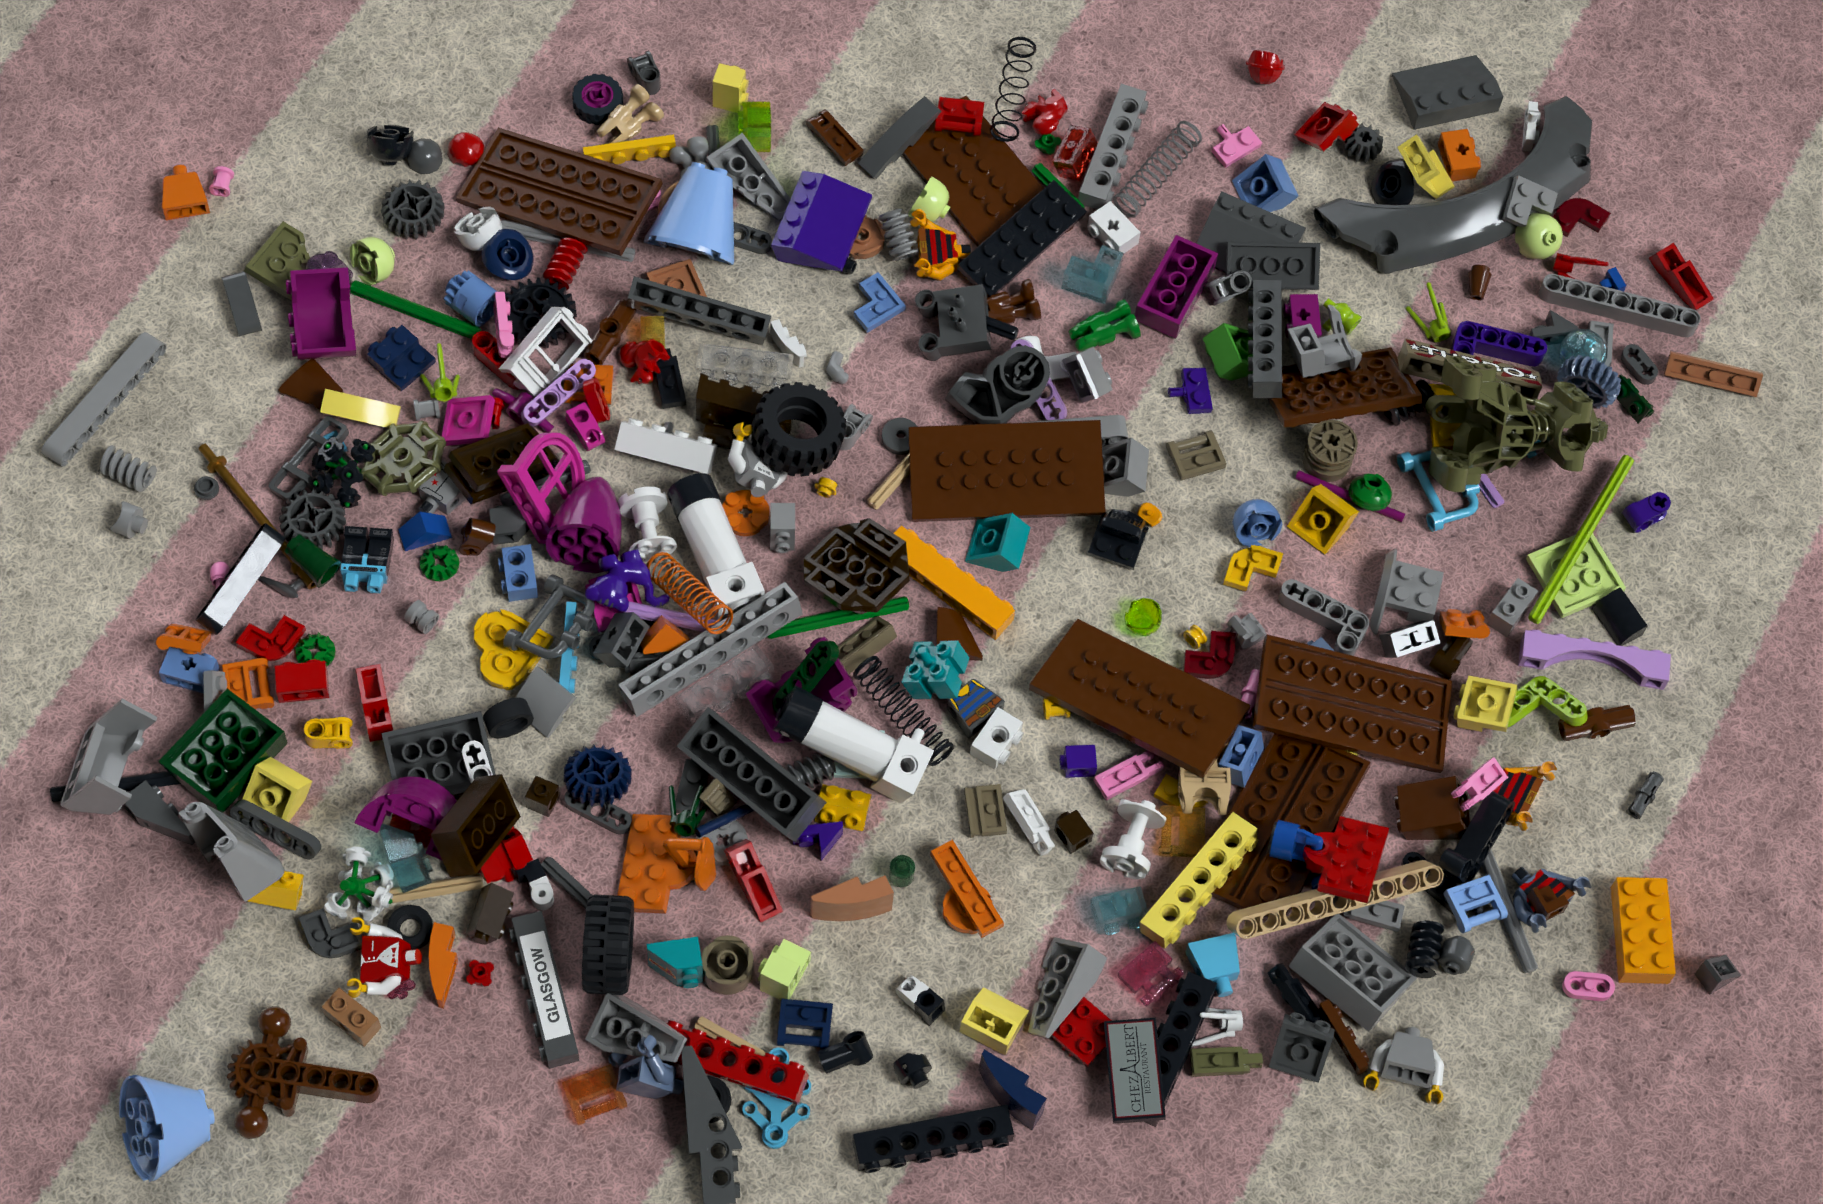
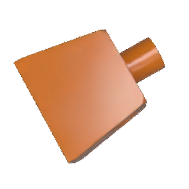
[162,165,210,220]

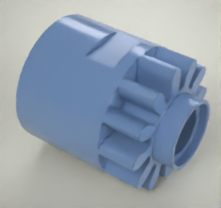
[444,271,498,327]

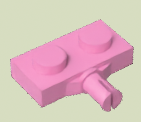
[1211,124,1262,168]

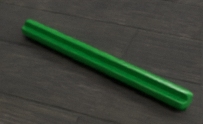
[350,280,481,339]
[768,596,909,639]

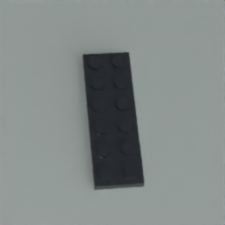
[957,180,1087,298]

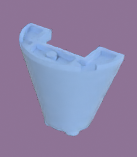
[644,162,734,265]

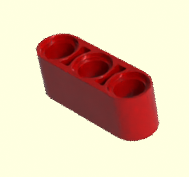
[472,331,519,390]

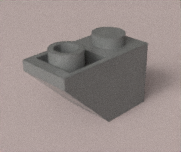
[489,505,530,545]

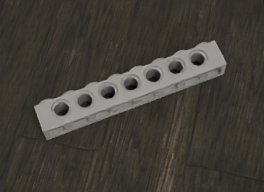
[618,582,803,717]

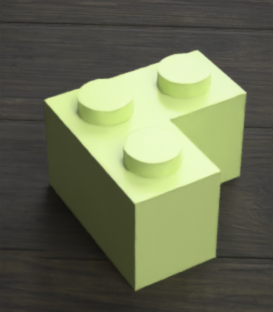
[758,939,811,1000]

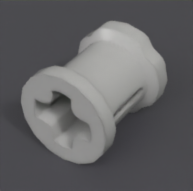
[413,398,440,421]

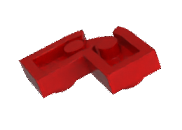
[236,615,306,661]

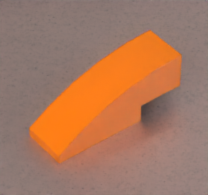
[429,922,458,1009]

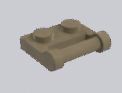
[1166,430,1227,481]

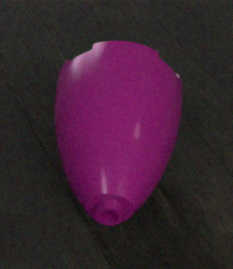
[546,477,622,574]

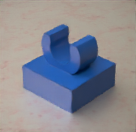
[1599,267,1626,291]

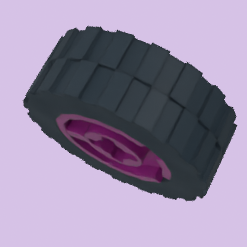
[572,74,623,125]

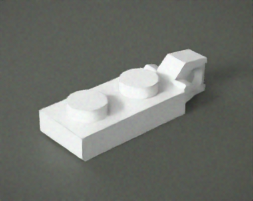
[1003,789,1055,856]

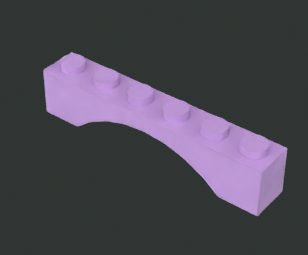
[1518,630,1671,690]

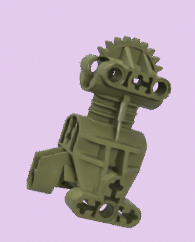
[1425,356,1608,492]

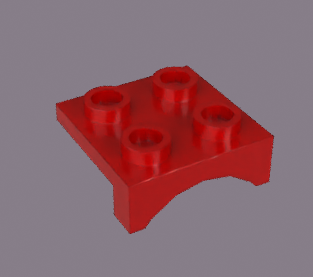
[1051,997,1112,1067]

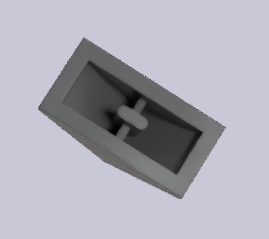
[1695,955,1741,995]

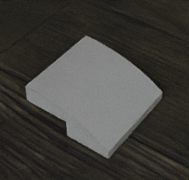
[516,666,577,738]

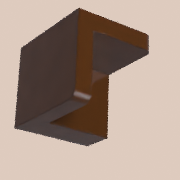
[1527,886,1569,921]

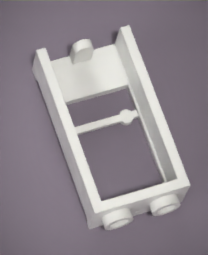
[499,307,593,398]

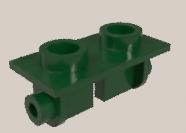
[1616,374,1655,424]

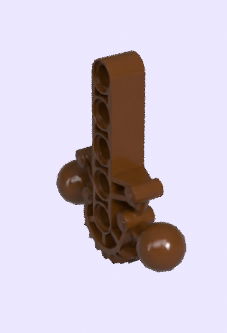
[227,1006,380,1139]

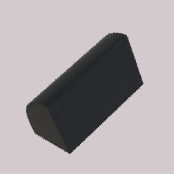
[1592,587,1648,646]

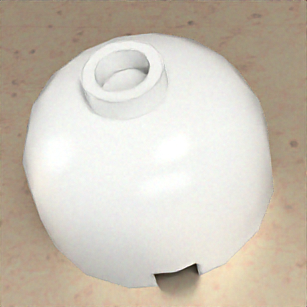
[454,207,502,251]

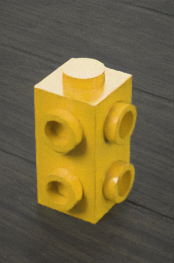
[248,871,304,910]

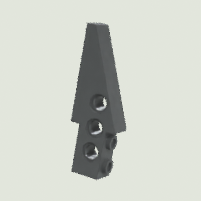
[681,1046,742,1204]

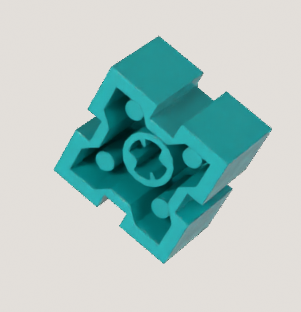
[901,641,970,699]

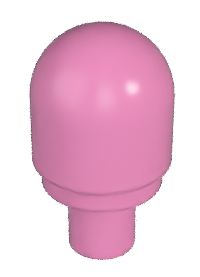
[210,562,230,589]

